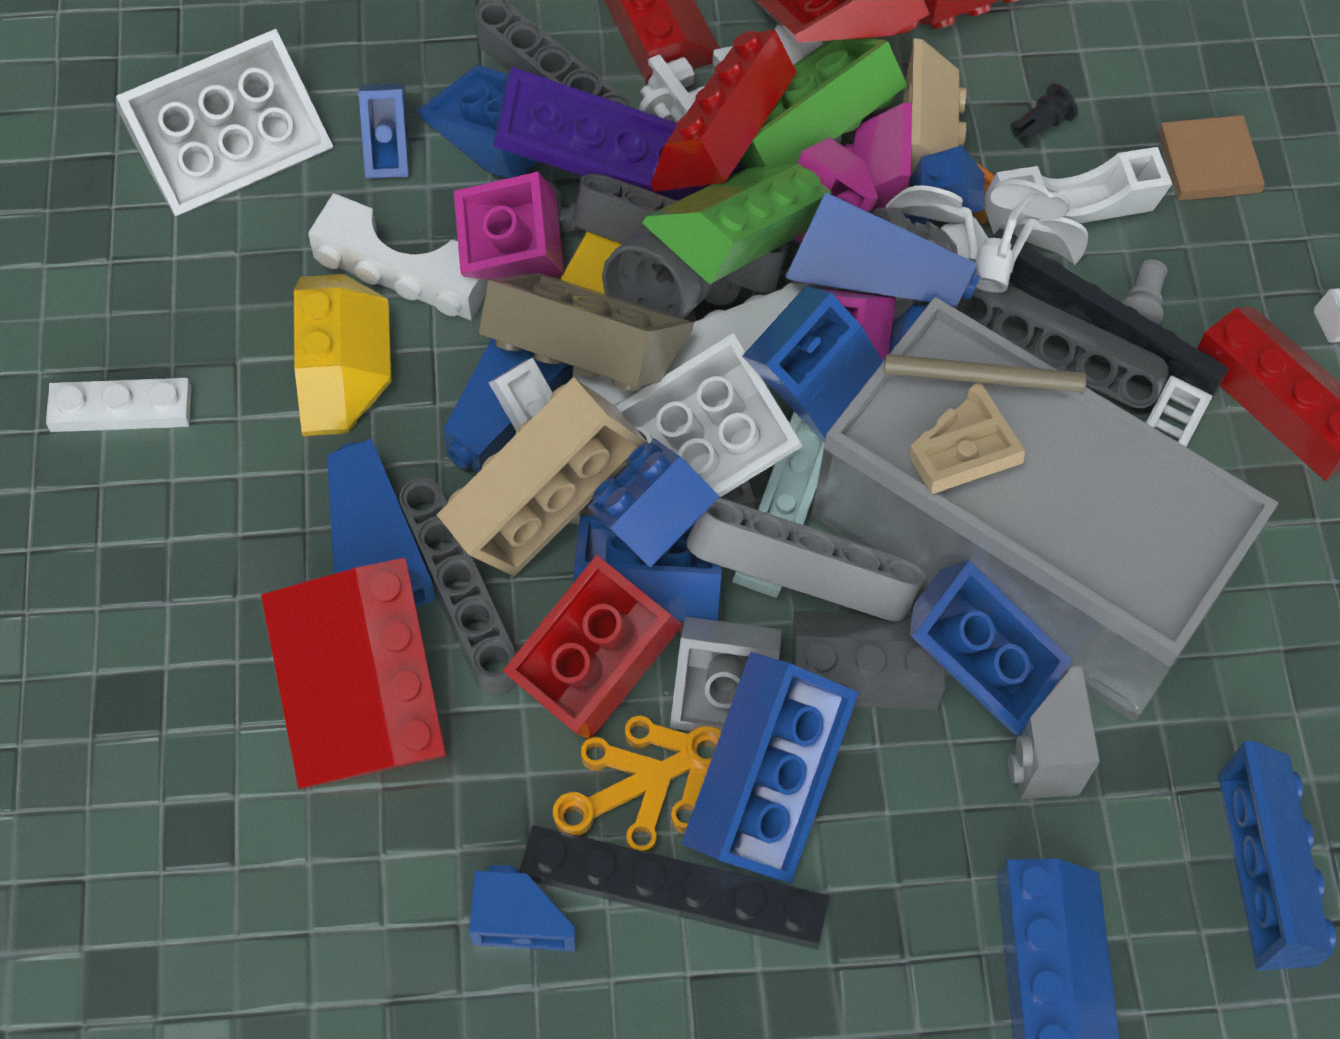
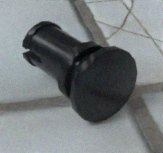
[1010,83,1078,146]

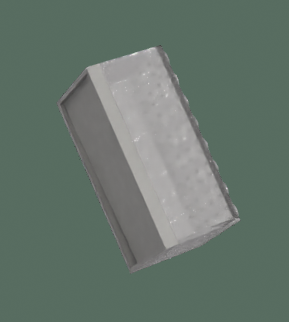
[812,297,1279,723]

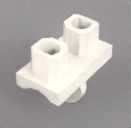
[639,54,705,123]

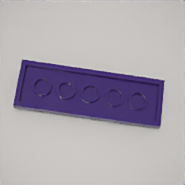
[493,67,746,201]

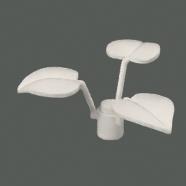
[886,179,1088,293]

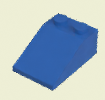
[417,65,538,179]

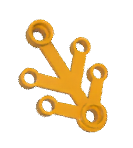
[553,716,721,853]

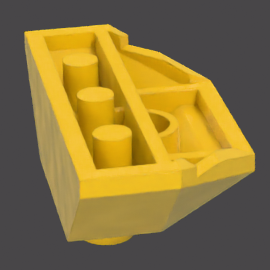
[294,274,392,436]

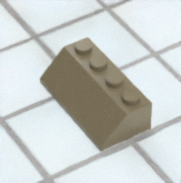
[479,273,694,391]

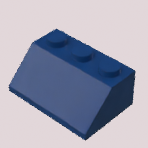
[573,515,721,622]
[910,560,1073,736]

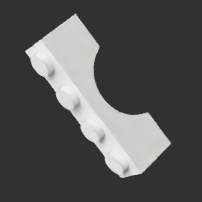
[984,147,1172,234]
[308,193,488,320]

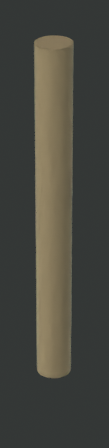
[884,354,1086,393]

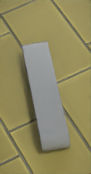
[686,498,926,622]

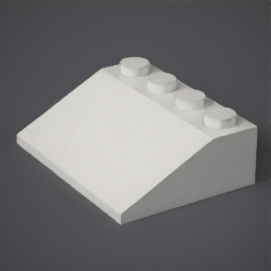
[116,29,333,217]
[614,332,803,498]

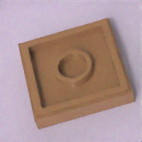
[1158,115,1265,201]

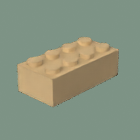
[437,377,648,577]

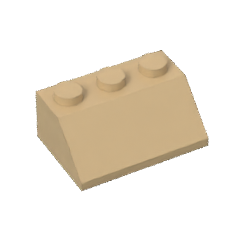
[903,39,966,177]

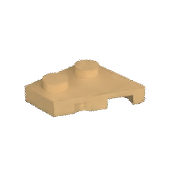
[909,383,1025,495]

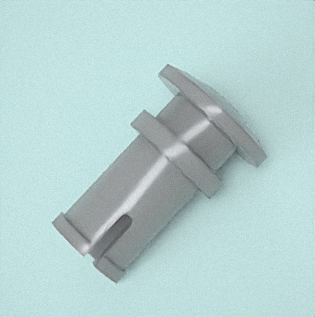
[1121,260,1168,325]

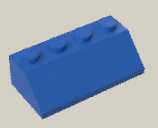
[681,652,859,884]
[1217,741,1336,971]
[997,859,1119,1039]

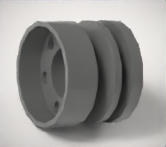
[602,226,722,319]

